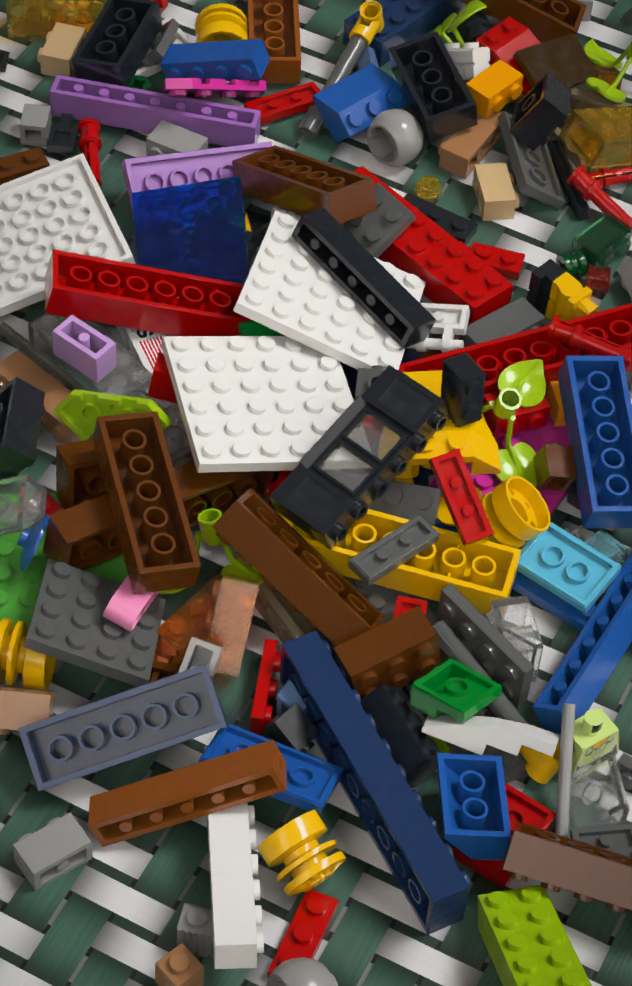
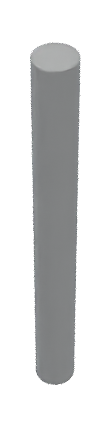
[555,703,576,836]

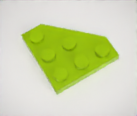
[52,389,172,441]

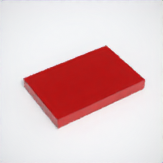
[451,783,556,890]

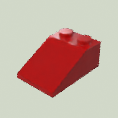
[476,16,540,96]

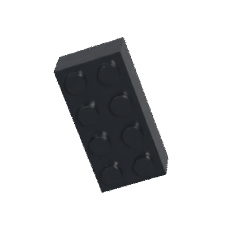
[72,0,162,87]
[389,31,478,142]

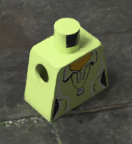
[557,708,619,780]

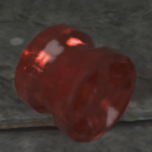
[585,264,611,294]

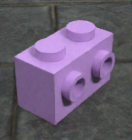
[52,315,117,383]

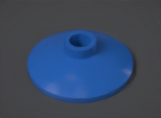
[17,514,50,572]

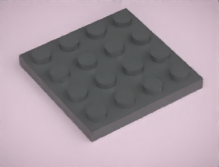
[23,558,166,687]

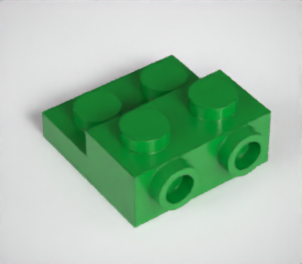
[410,658,502,723]

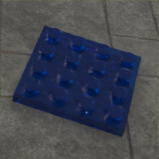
[132,176,250,284]

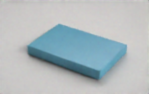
[517,522,621,614]

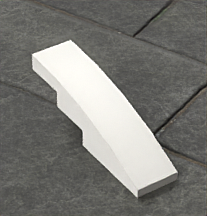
[421,715,560,757]

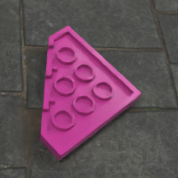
[162,78,266,99]

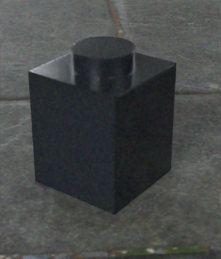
[262,703,320,753]

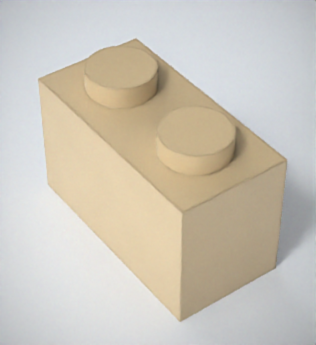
[37,22,86,77]
[472,162,519,221]

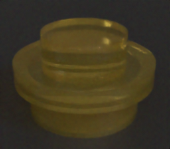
[415,176,442,200]

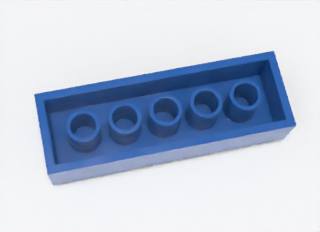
[557,355,632,529]

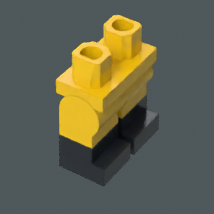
[526,259,599,322]

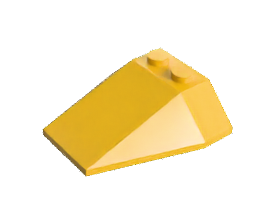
[378,370,501,478]

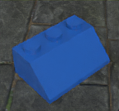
[311,63,408,143]
[436,753,511,861]

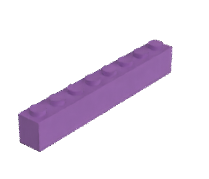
[50,75,261,147]

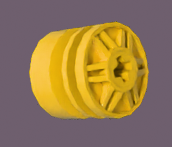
[195,3,248,43]
[480,476,551,549]
[0,618,56,691]
[257,810,347,898]

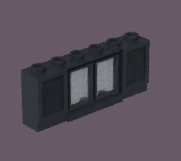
[269,365,449,550]

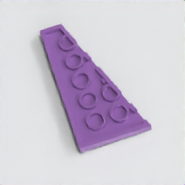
[121,141,272,240]

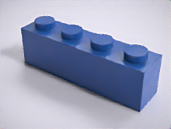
[160,39,270,82]

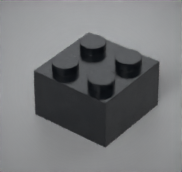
[509,72,572,151]

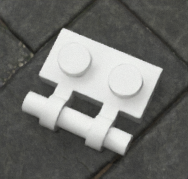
[406,303,470,353]

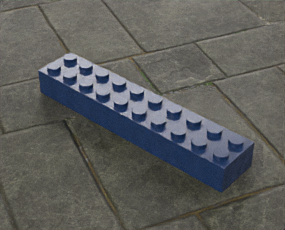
[279,631,471,935]

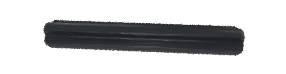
[547,140,591,220]

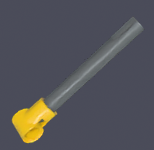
[298,0,384,138]
[432,620,560,784]

